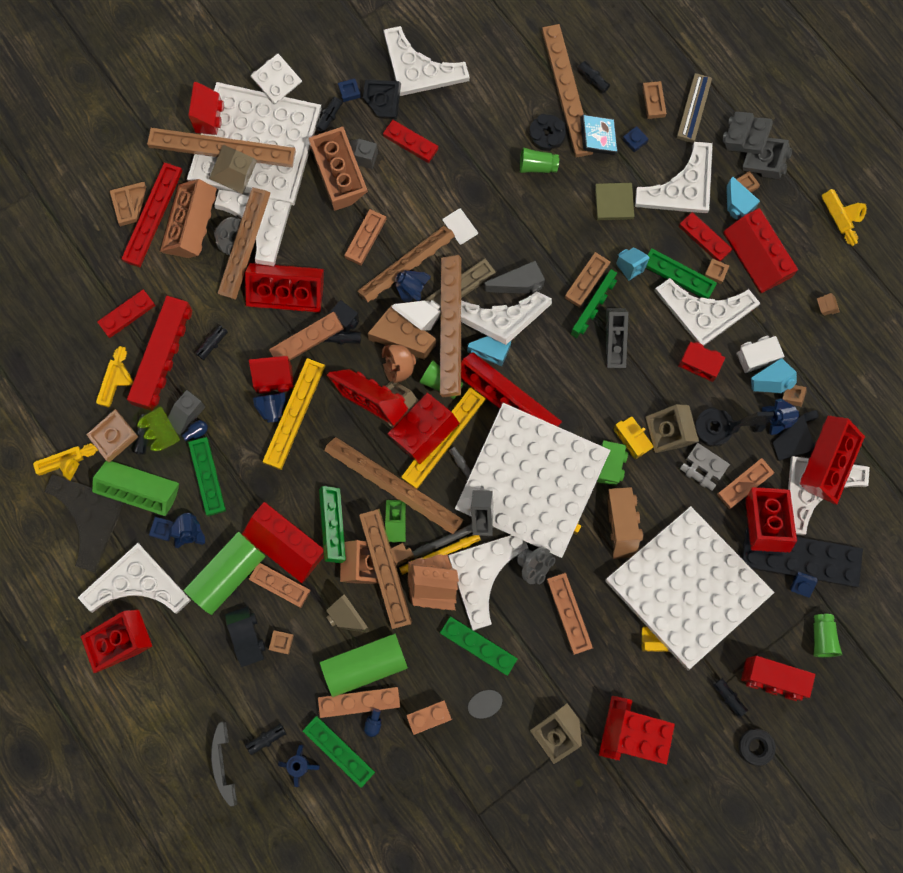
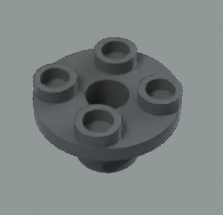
[214,217,241,255]
[517,547,555,585]

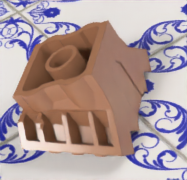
[407,554,459,611]

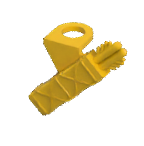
[822,189,867,246]
[96,346,134,407]
[33,443,98,481]

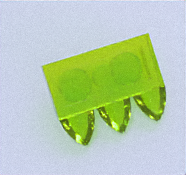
[137,407,180,451]

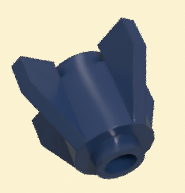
[395,270,431,303]
[253,393,286,423]
[762,399,799,435]
[169,513,205,548]
[278,745,320,787]

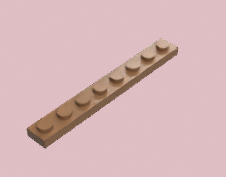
[542,24,593,158]
[147,128,296,168]
[440,255,461,397]
[324,437,463,534]

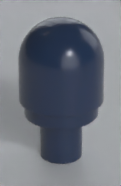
[182,420,208,441]
[364,708,382,737]

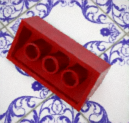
[723,208,798,293]
[245,263,324,312]
[327,369,408,426]
[800,416,865,504]
[243,502,324,583]

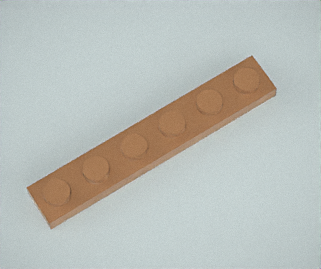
[218,187,271,300]
[357,226,455,302]
[360,509,412,629]

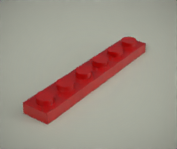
[122,162,182,268]

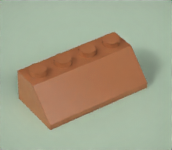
[309,127,368,211]
[160,179,217,258]

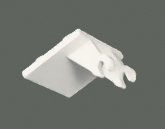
[251,54,302,104]

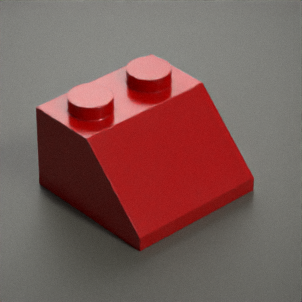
[189,82,224,135]
[249,356,294,394]

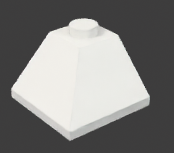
[392,300,441,330]

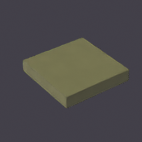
[595,183,634,220]

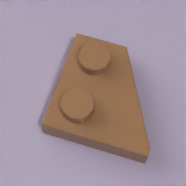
[110,182,146,226]

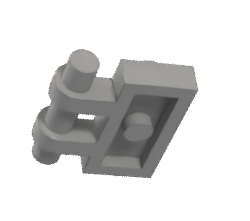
[680,443,730,490]

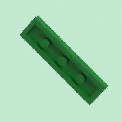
[646,248,717,299]
[571,269,617,338]
[188,437,226,516]
[319,486,346,563]
[440,616,518,676]
[303,716,375,788]

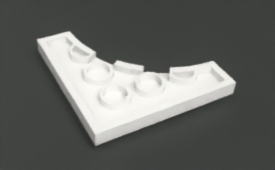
[384,26,470,96]
[635,142,712,213]
[214,190,291,266]
[655,278,760,346]
[461,291,552,345]
[788,456,869,535]
[449,535,528,631]
[78,543,191,614]

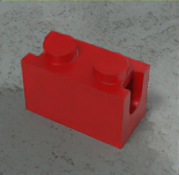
[678,342,725,382]

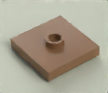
[86,409,138,462]

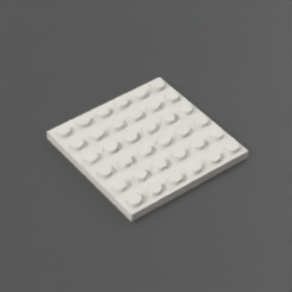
[187,82,322,206]
[455,403,610,558]
[605,507,774,671]

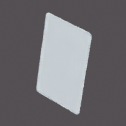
[443,209,478,245]

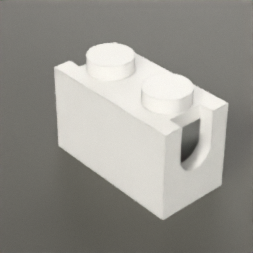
[737,336,785,373]

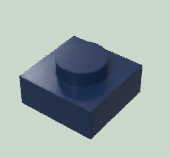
[338,79,361,102]
[622,126,649,152]
[149,517,174,542]
[790,571,817,598]

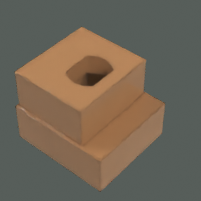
[817,293,840,316]
[391,543,414,566]

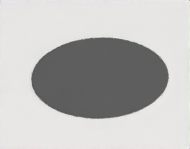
[468,690,502,719]

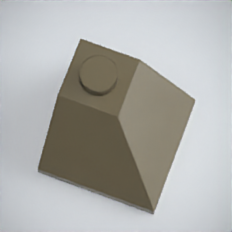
[209,145,257,194]
[326,594,370,633]
[530,703,582,764]

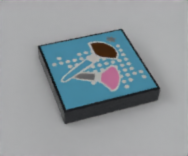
[580,114,618,155]

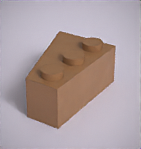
[368,305,436,360]
[607,487,643,559]

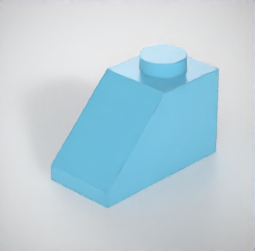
[726,177,760,220]
[616,247,649,281]
[467,336,511,366]
[751,358,797,393]

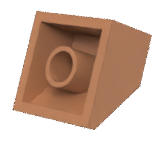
[340,540,379,584]

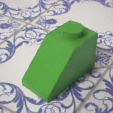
[385,500,406,543]

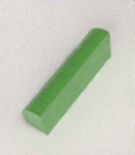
[92,461,179,516]
[183,532,266,615]
[320,634,408,697]

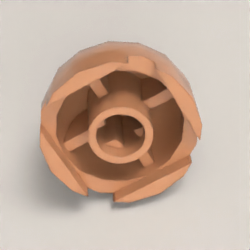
[382,345,416,383]

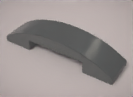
[212,722,237,806]

